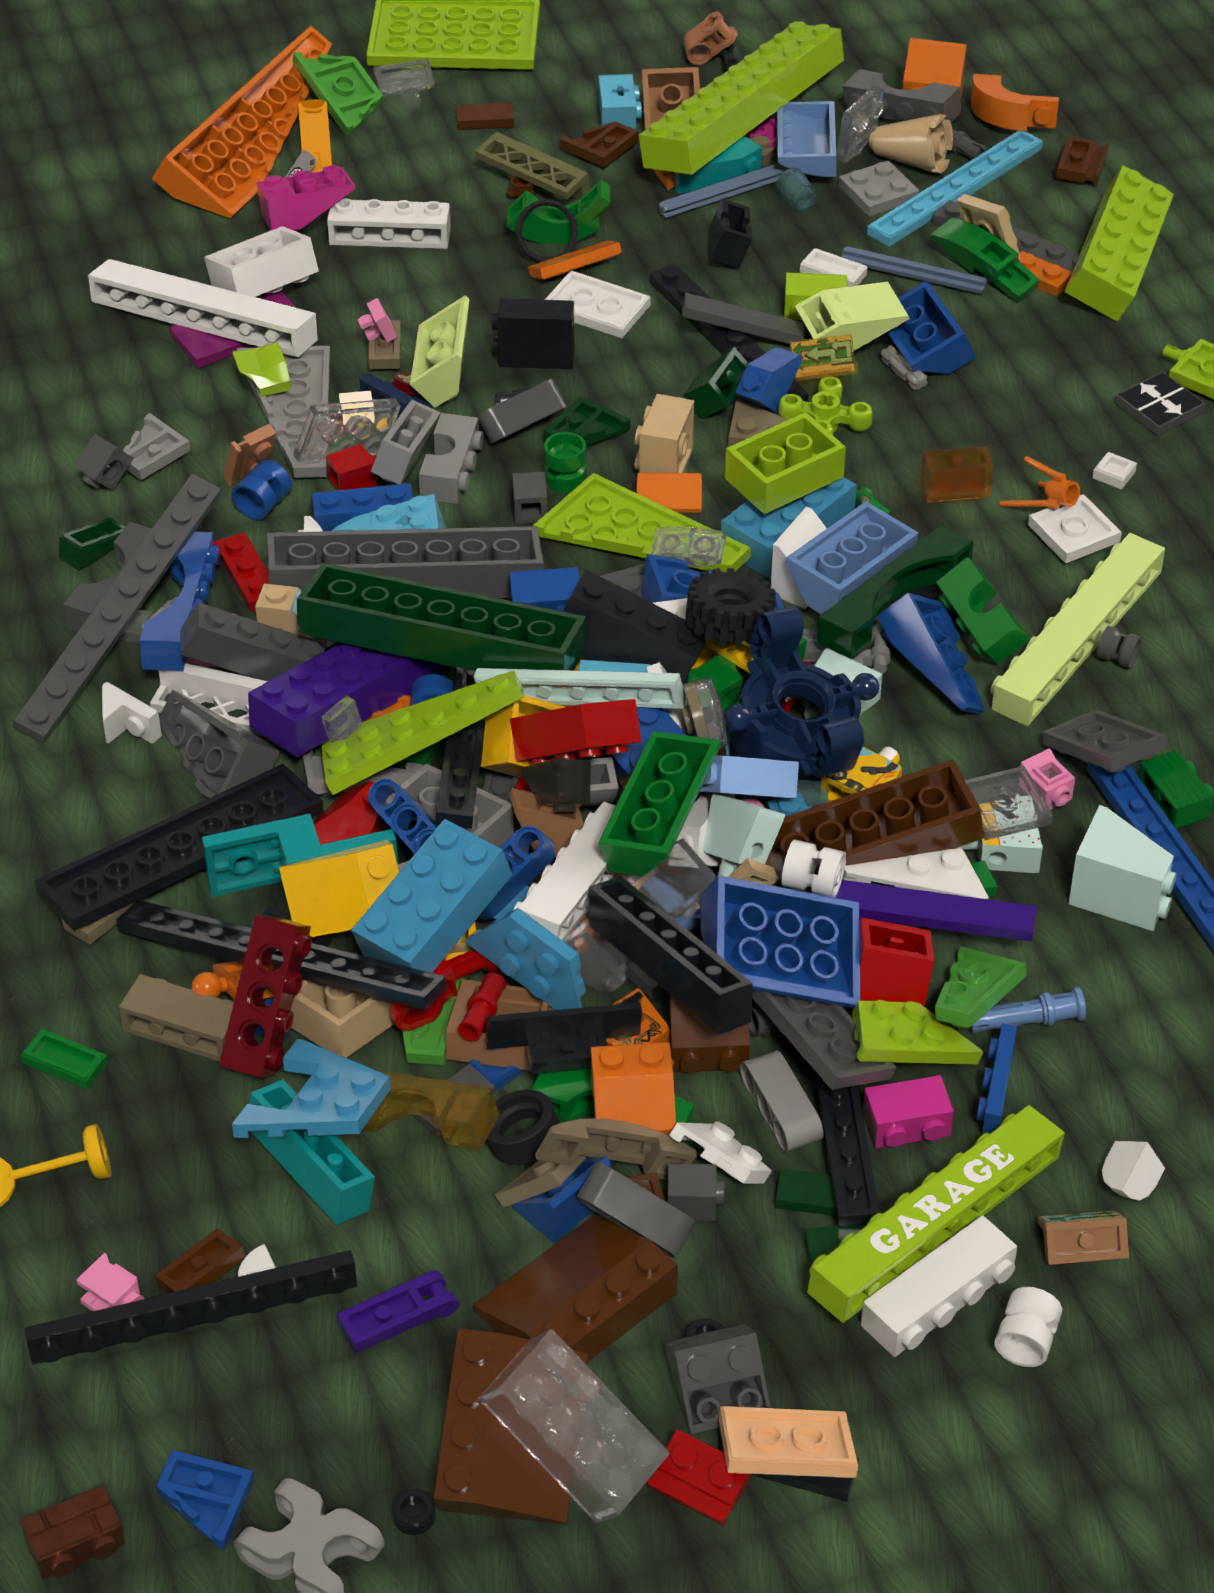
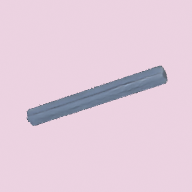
[658,163,789,219]
[841,246,987,294]

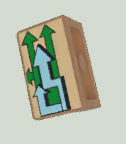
[1037,1210,1129,1265]

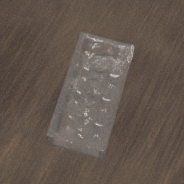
[478,1328,670,1523]

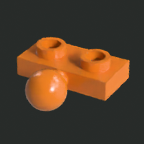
[191,961,274,1000]

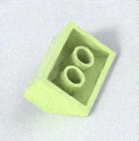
[410,295,469,408]

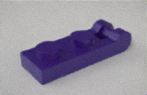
[337,1270,459,1353]

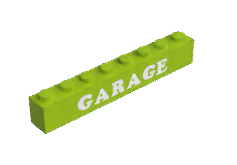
[807,1105,1065,1323]

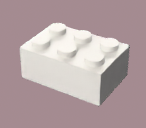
[204,226,319,297]

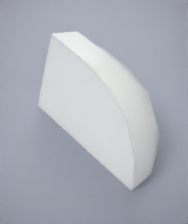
[1102,1141,1165,1200]

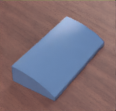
[777,101,836,177]

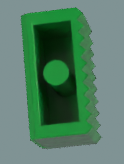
[1138,749,1214,829]

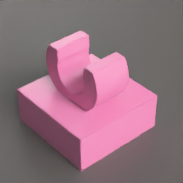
[358,298,398,343]

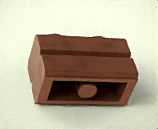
[20,1485,125,1580]

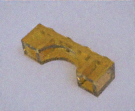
[362,1068,500,1150]

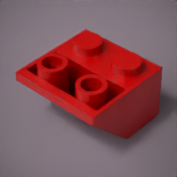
[859,917,934,1006]

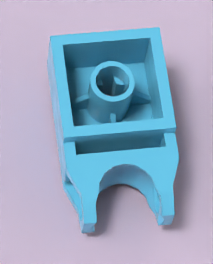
[332,494,446,531]

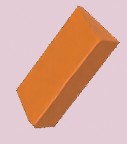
[637,473,702,513]

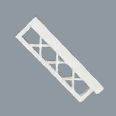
[150,663,268,736]

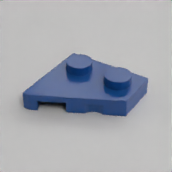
[156,1450,254,1550]

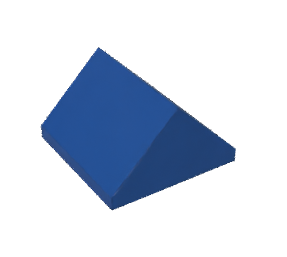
[511,1157,611,1243]

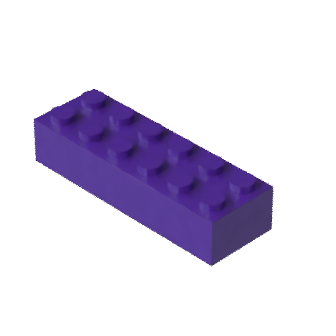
[248,643,451,757]

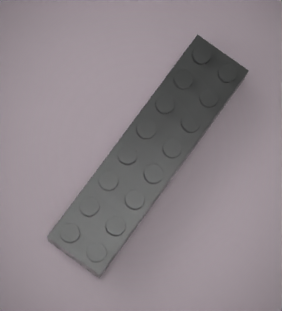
[267,526,544,598]

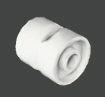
[782,839,846,898]
[995,1287,1063,1367]

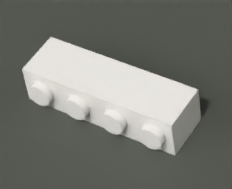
[861,1215,1017,1358]

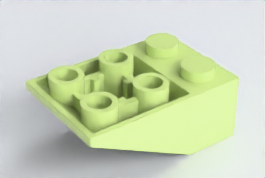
[795,282,910,352]

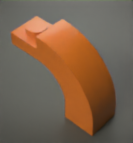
[970,74,1059,131]

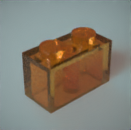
[920,446,994,502]

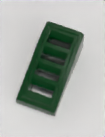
[59,517,125,570]

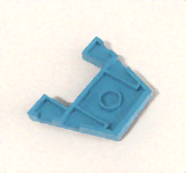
[232,1039,391,1138]

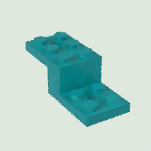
[202,814,398,897]

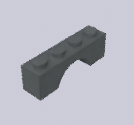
[843,69,961,123]
[63,522,152,632]

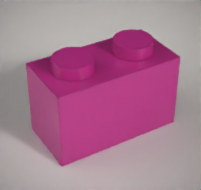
[863,1075,954,1149]

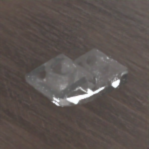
[651,527,726,567]

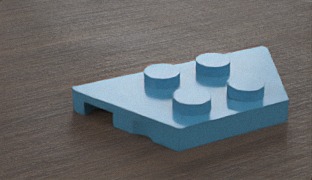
[466,908,586,1010]

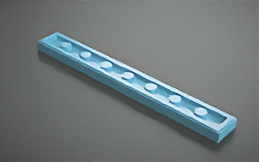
[867,131,1043,247]

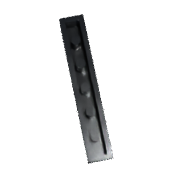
[589,876,753,1035]

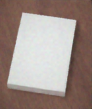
[545,270,651,338]

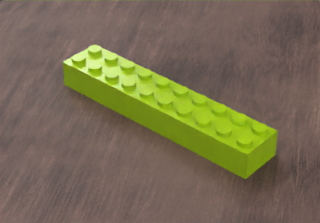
[639,21,844,175]

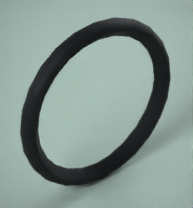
[516,199,578,263]

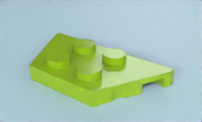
[852,1000,984,1065]

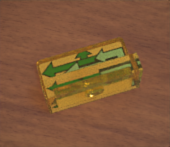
[790,334,858,381]

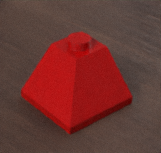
[313,781,394,845]

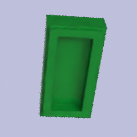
[21,1029,108,1090]

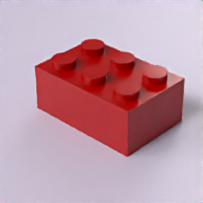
[510,699,642,767]

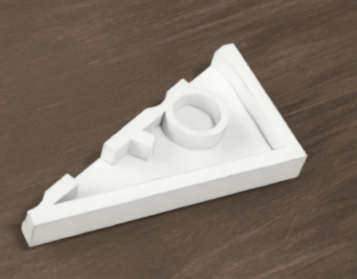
[842,847,989,899]

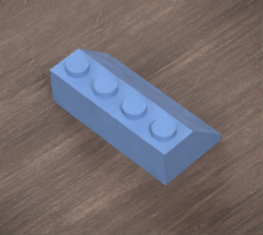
[785,501,919,614]

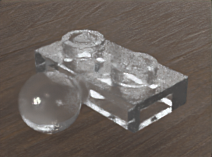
[373,59,435,110]

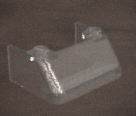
[564,839,716,993]

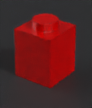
[326,444,377,491]

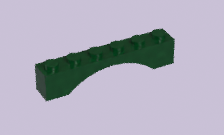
[817,525,974,659]

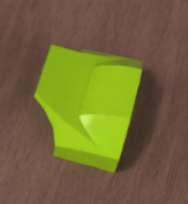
[232,342,291,396]

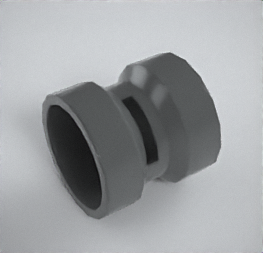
[1097,625,1142,669]

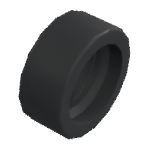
[482,1089,561,1165]

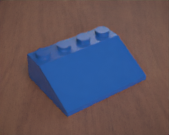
[701,875,860,1008]

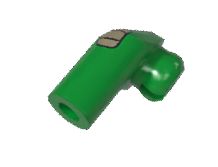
[855,487,891,515]

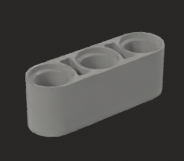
[740,1050,824,1152]

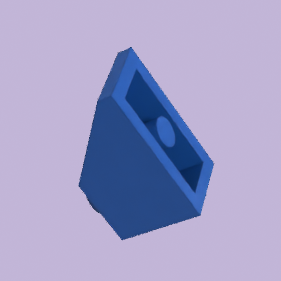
[735,347,803,414]

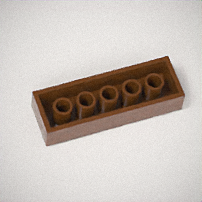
[765,759,983,888]

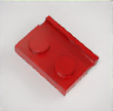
[647,1429,753,1527]

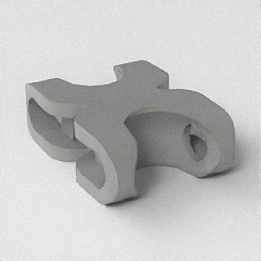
[234,1478,385,1593]

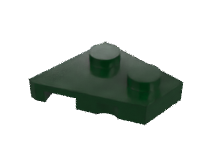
[544,397,631,446]

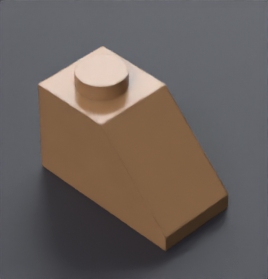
[509,788,584,857]

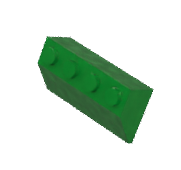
[598,731,721,877]

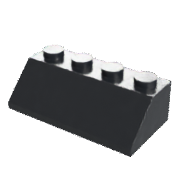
[563,569,707,685]

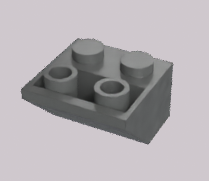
[664,1324,771,1434]

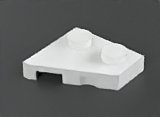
[669,1122,772,1184]

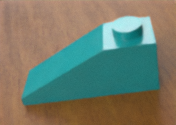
[675,136,762,194]

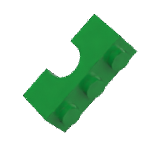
[936,557,1031,665]

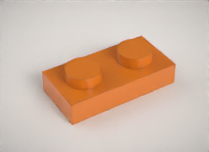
[1018,251,1072,297]

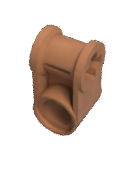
[683,11,737,65]

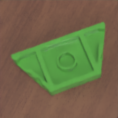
[292,52,383,136]

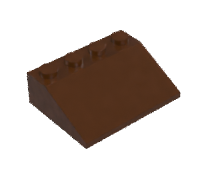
[473,1215,678,1362]
[433,1329,588,1525]

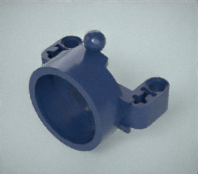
[724,606,879,786]

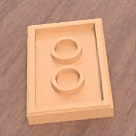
[718,1406,858,1478]

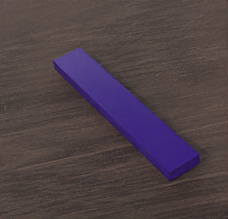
[810,880,1036,942]

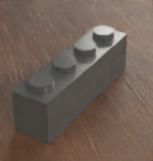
[180,602,325,681]

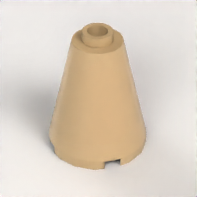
[869,114,953,174]

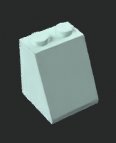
[1069,805,1177,931]

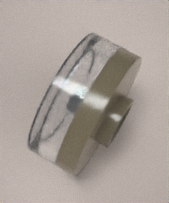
[681,677,728,749]

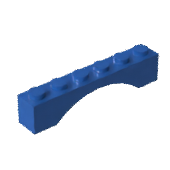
[139,532,220,671]

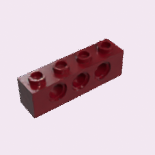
[219,915,312,1078]

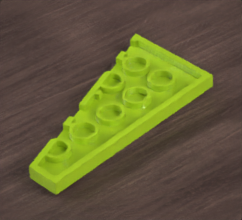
[533,473,751,572]
[321,671,524,795]

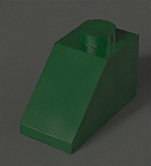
[683,347,748,419]

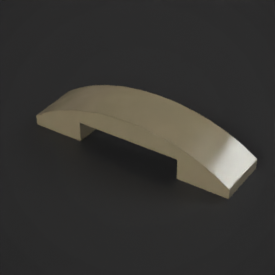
[535,1118,697,1180]

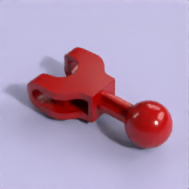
[391,949,504,1031]

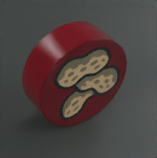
[392,372,421,396]

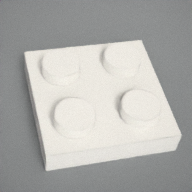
[1028,494,1122,563]

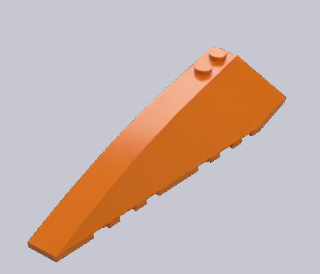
[151,26,332,219]

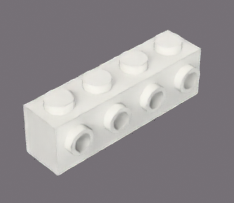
[327,198,451,249]

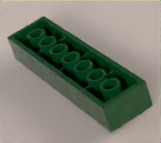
[297,563,586,671]

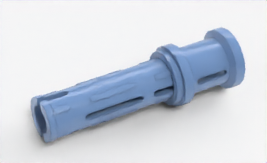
[969,987,1086,1034]

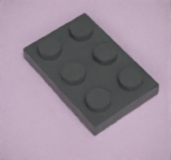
[1042,709,1167,772]

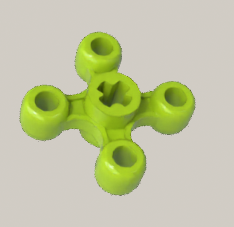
[778,376,873,435]

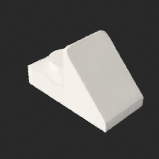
[102,682,162,744]

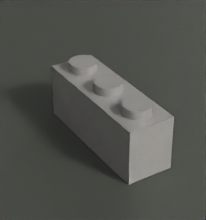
[371,400,441,484]

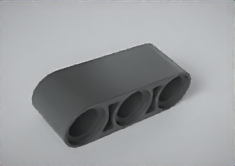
[476,378,567,444]
[576,1162,696,1258]

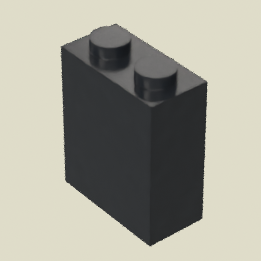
[492,298,575,369]

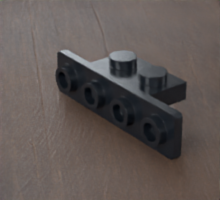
[486,1003,642,1074]

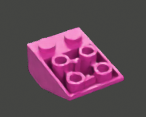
[257,165,355,231]

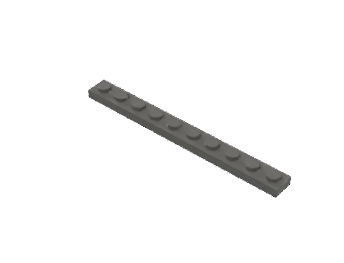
[14,473,221,743]

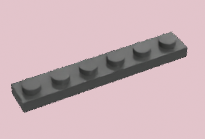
[932,200,1080,272]

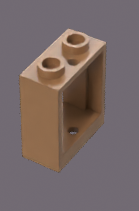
[446,979,555,1071]

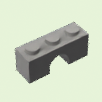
[419,413,484,504]

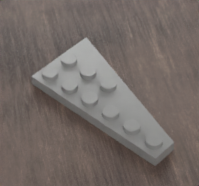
[237,346,331,478]

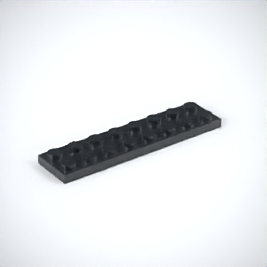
[34,764,324,931]

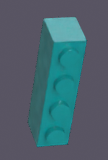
[249,1079,375,1225]

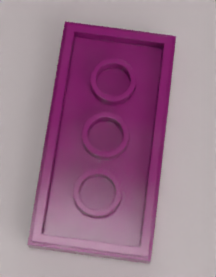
[169,291,296,368]

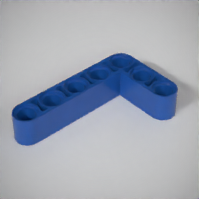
[368,778,556,920]

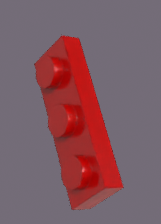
[214,532,269,612]

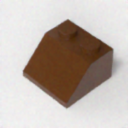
[669,994,750,1073]

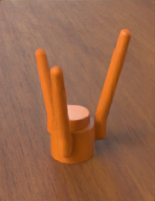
[999,456,1080,510]

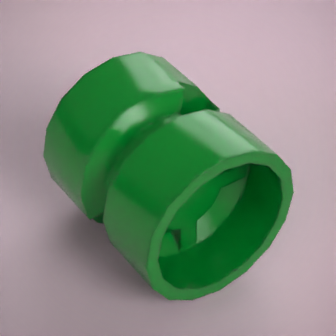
[544,432,587,494]

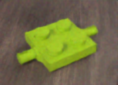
[1162,339,1214,400]

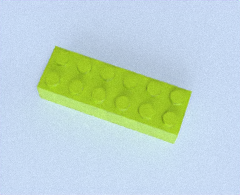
[1064,165,1174,321]

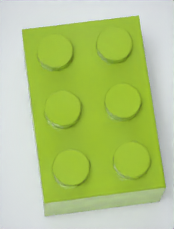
[725,412,846,514]

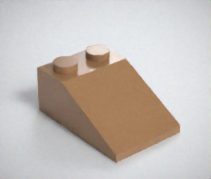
[640,67,700,131]

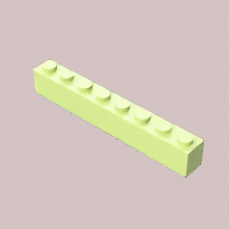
[990,533,1165,726]

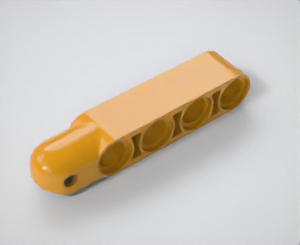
[298,99,332,173]

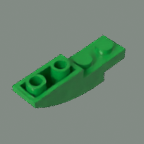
[930,217,1040,303]

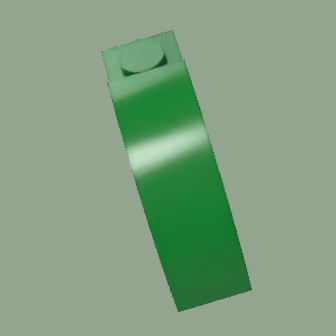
[506,179,611,244]

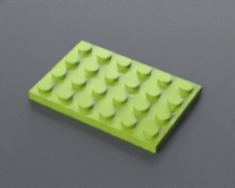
[366,0,540,71]

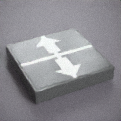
[1115,371,1206,436]

